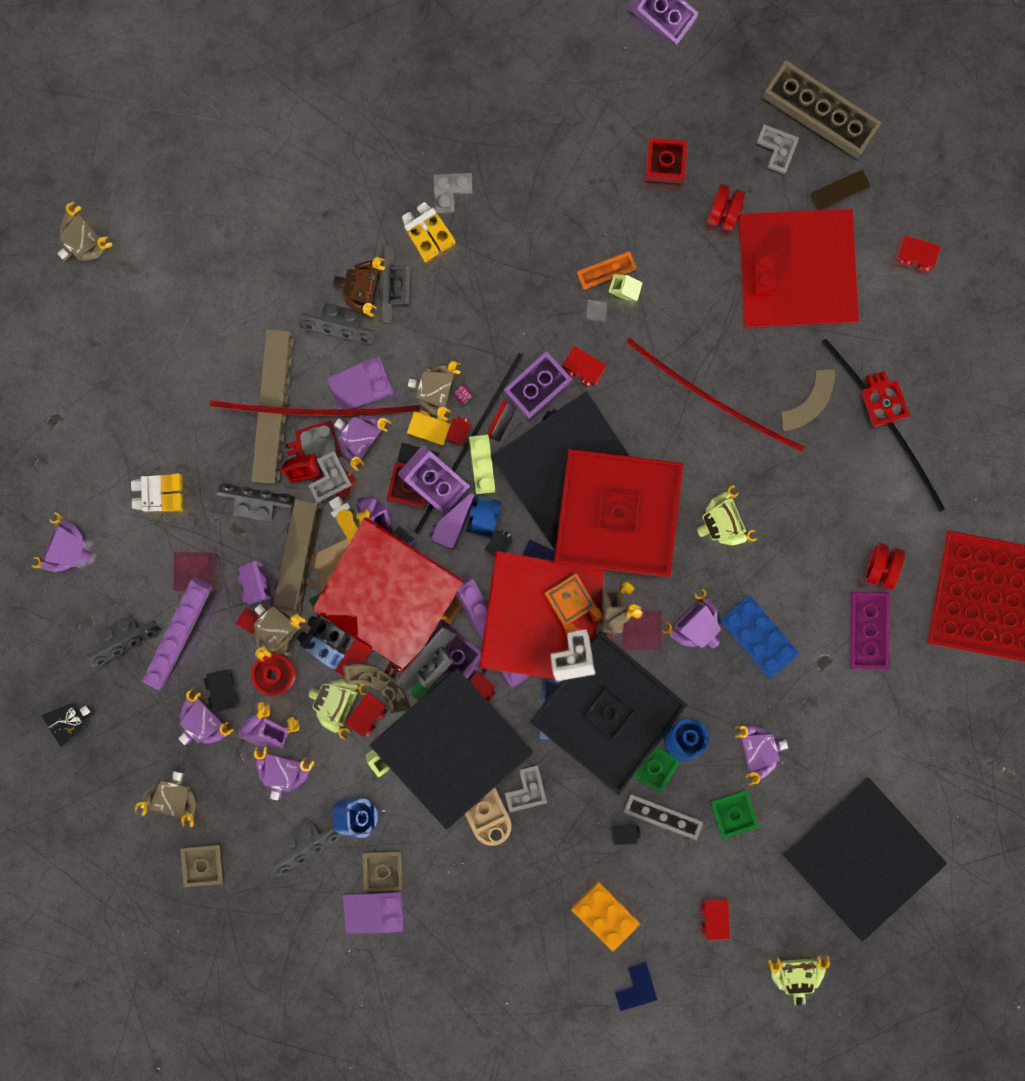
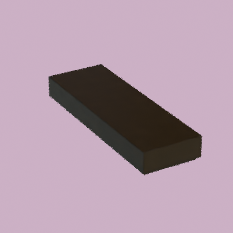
[810,169,871,210]

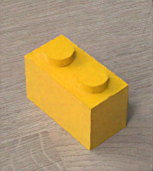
[407,410,451,447]

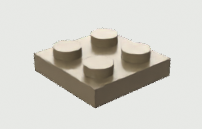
[180,844,223,888]
[362,851,403,892]

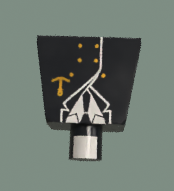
[41,703,92,747]

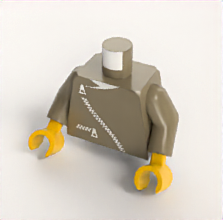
[57,201,112,261]
[408,361,461,421]
[600,581,642,639]
[254,603,306,662]
[135,771,196,827]

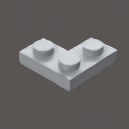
[756,124,799,175]
[434,173,472,214]
[308,451,352,503]
[505,765,547,812]

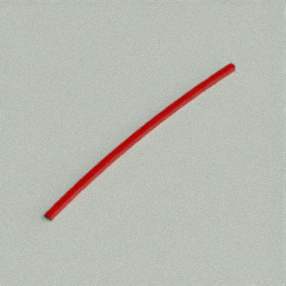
[626,338,805,452]
[210,400,420,416]

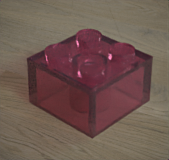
[173,552,216,592]
[622,611,661,650]

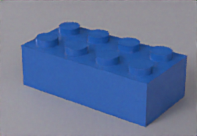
[720,594,800,679]

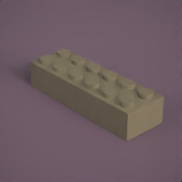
[762,60,882,159]

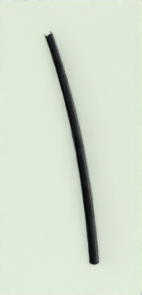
[821,339,945,512]
[414,353,523,534]

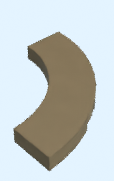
[781,369,835,432]
[343,663,410,713]

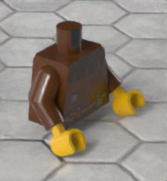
[333,257,385,317]

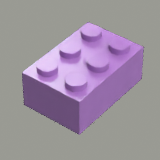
[504,351,572,421]

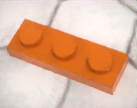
[577,251,637,290]

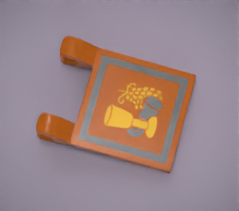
[544,574,603,633]

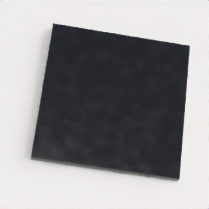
[491,391,630,551]
[529,631,687,796]
[369,667,533,830]
[783,777,947,942]

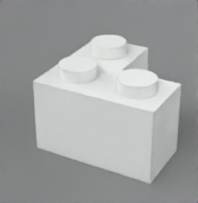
[551,630,595,681]

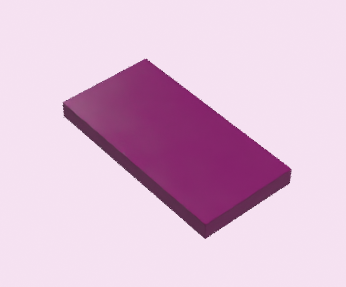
[850,592,890,669]

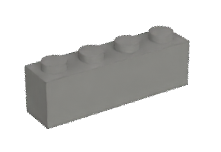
[623,793,704,840]

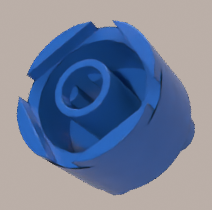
[466,495,501,538]
[664,718,709,762]
[332,798,378,838]

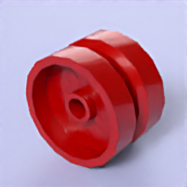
[707,183,746,232]
[865,542,905,590]
[251,654,296,696]

